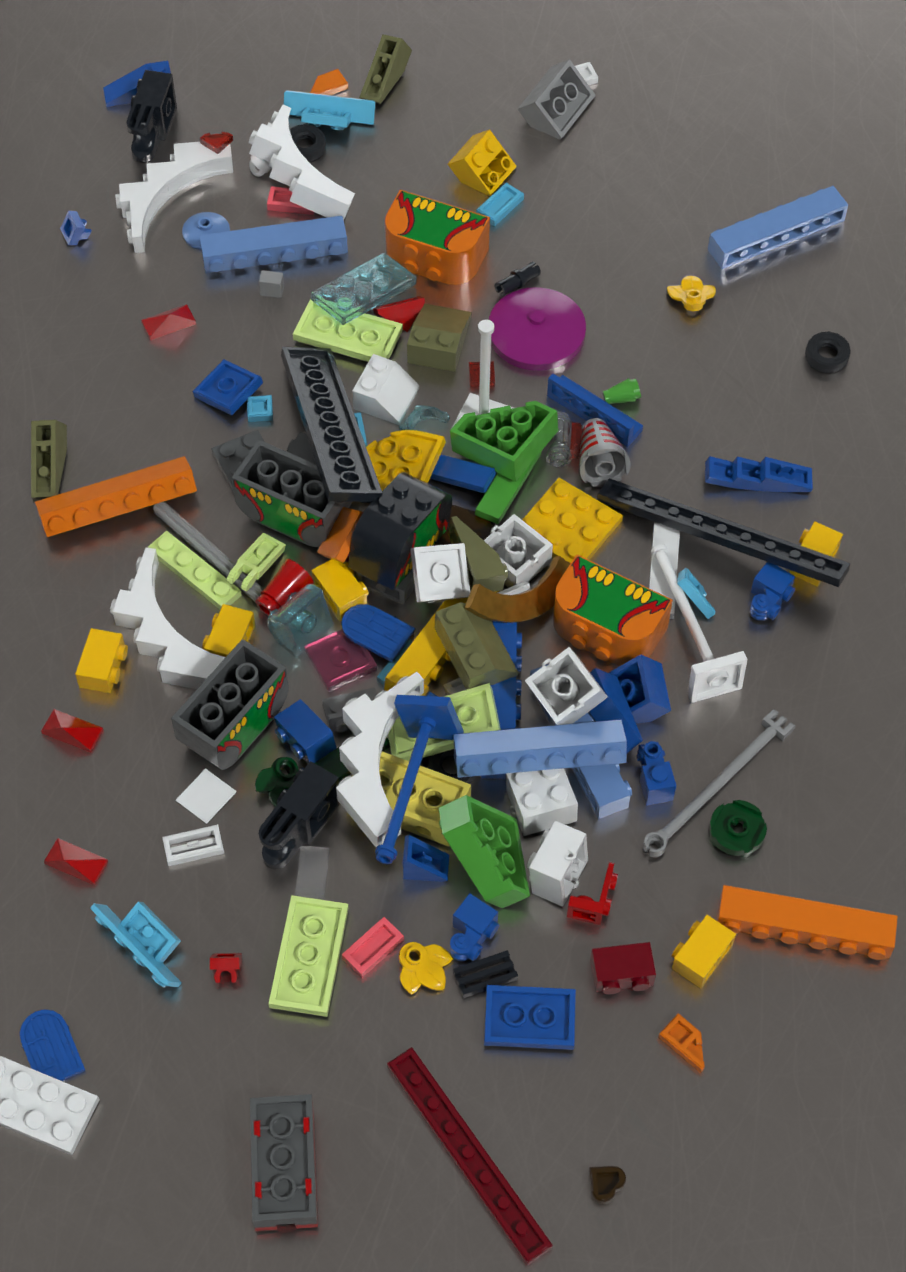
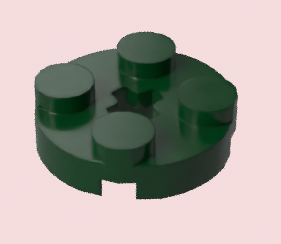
[709,800,767,858]

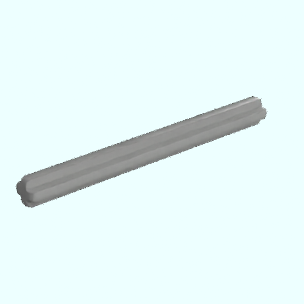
[153,502,263,603]

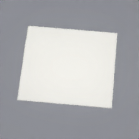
[176,768,237,824]

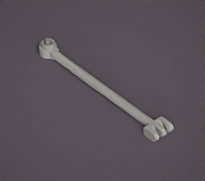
[643,709,796,857]

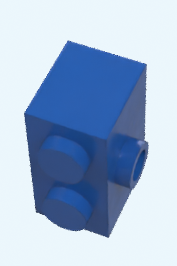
[274,699,337,764]

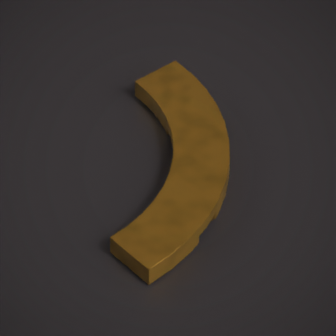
[464,556,570,623]

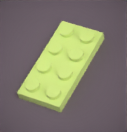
[293,298,403,362]
[388,683,501,761]
[269,895,349,1017]

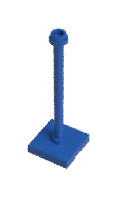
[375,695,464,864]

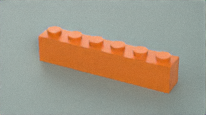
[35,456,197,537]
[717,885,898,960]

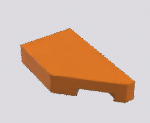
[310,69,348,95]
[658,1013,705,1073]

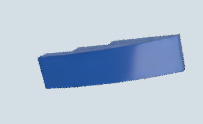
[705,456,813,493]

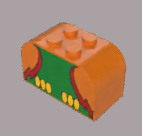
[385,190,490,285]
[553,554,673,666]

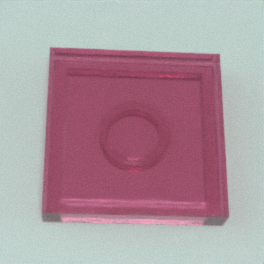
[304,629,377,692]

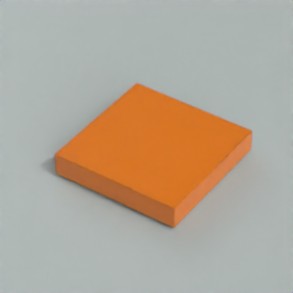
[317,507,363,563]

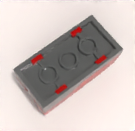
[250,1094,318,1231]

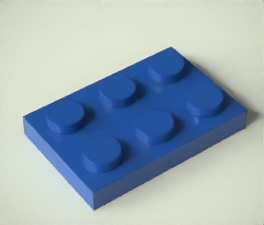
[484,985,576,1050]

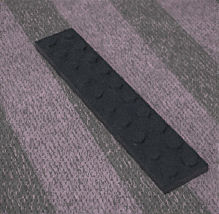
[281,347,383,503]

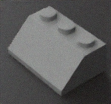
[518,59,595,139]

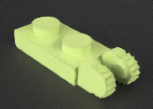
[227,533,286,591]

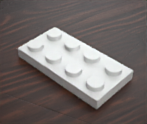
[0,1056,100,1155]

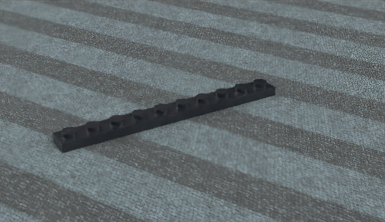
[597,478,850,587]

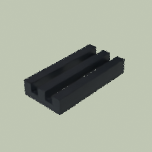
[453,950,518,999]

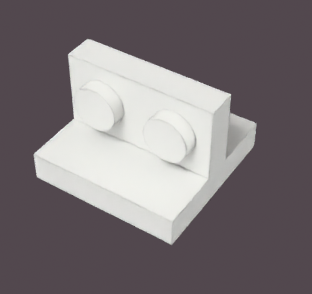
[410,543,470,604]

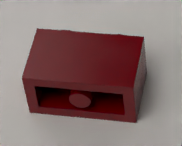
[590,942,656,994]

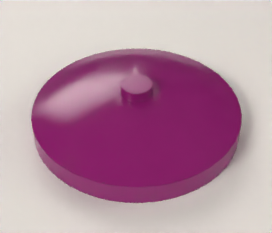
[489,287,586,371]

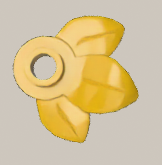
[667,276,716,311]
[398,942,453,995]

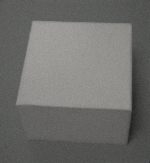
[259,270,285,298]

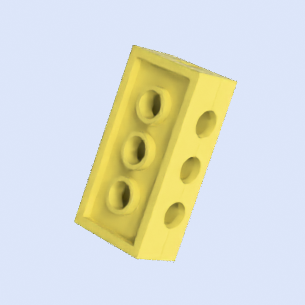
[352,751,471,847]

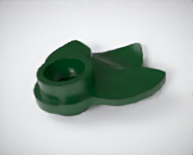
[255,757,298,807]

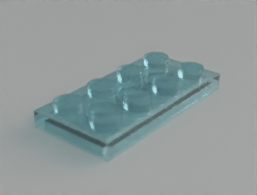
[311,253,417,325]

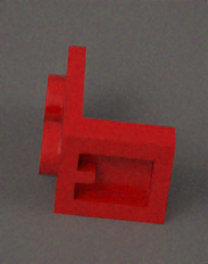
[567,862,618,925]

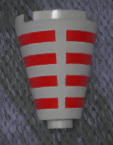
[579,418,631,488]

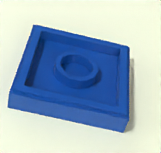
[192,359,263,415]

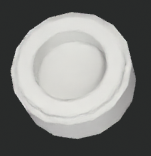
[249,155,272,177]

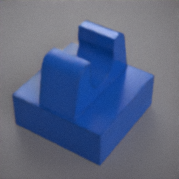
[60,211,92,246]

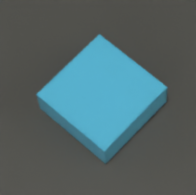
[247,395,273,422]

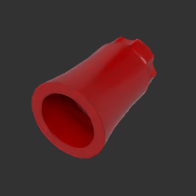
[255,559,314,619]

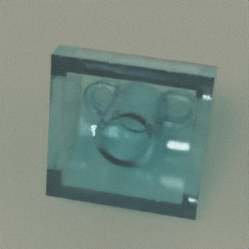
[267,584,334,658]

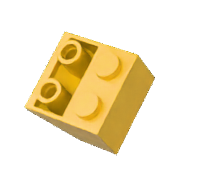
[447,129,517,196]

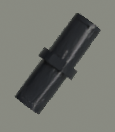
[494,261,541,297]

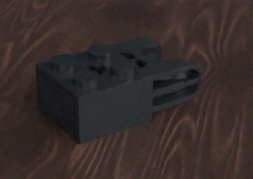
[126,70,177,162]
[258,761,340,869]

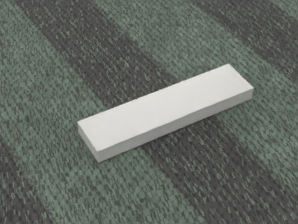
[649,523,680,619]

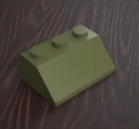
[434,602,519,690]

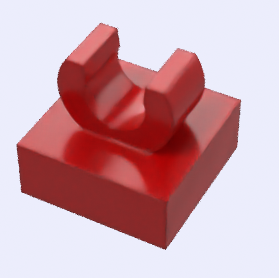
[210,953,242,983]

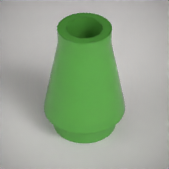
[602,378,641,404]

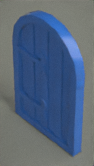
[342,604,416,663]
[20,1009,86,1081]

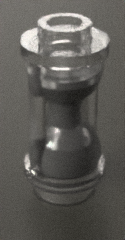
[546,412,572,468]

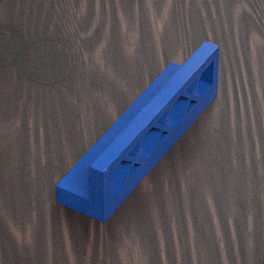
[547,373,643,447]

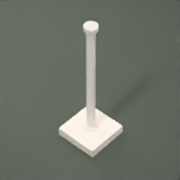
[451,320,514,429]
[651,544,748,703]

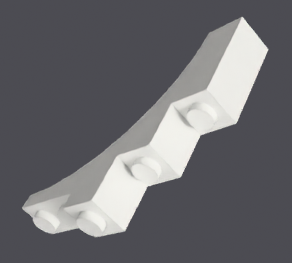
[249,105,355,220]
[115,139,233,253]
[110,547,226,690]
[336,672,424,847]

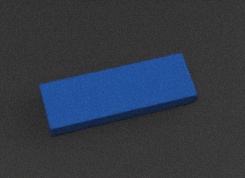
[430,455,496,493]

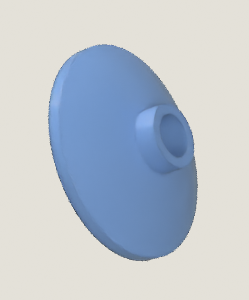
[182,212,230,250]

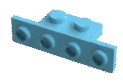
[284,90,376,130]
[90,902,182,987]

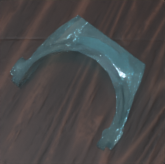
[399,405,450,431]

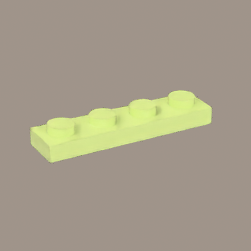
[148,531,242,610]

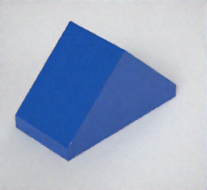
[403,835,450,882]

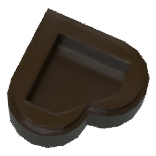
[589,1166,626,1205]

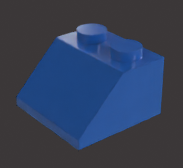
[609,654,671,724]

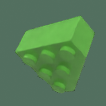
[450,401,558,481]
[439,795,530,908]

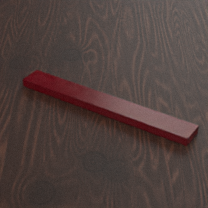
[387,1047,553,1266]

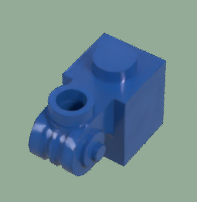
[750,562,795,621]
[636,741,676,806]
[450,893,499,961]

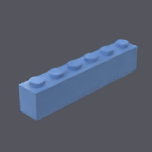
[708,186,848,269]
[199,216,348,273]
[530,663,632,819]
[453,720,627,778]

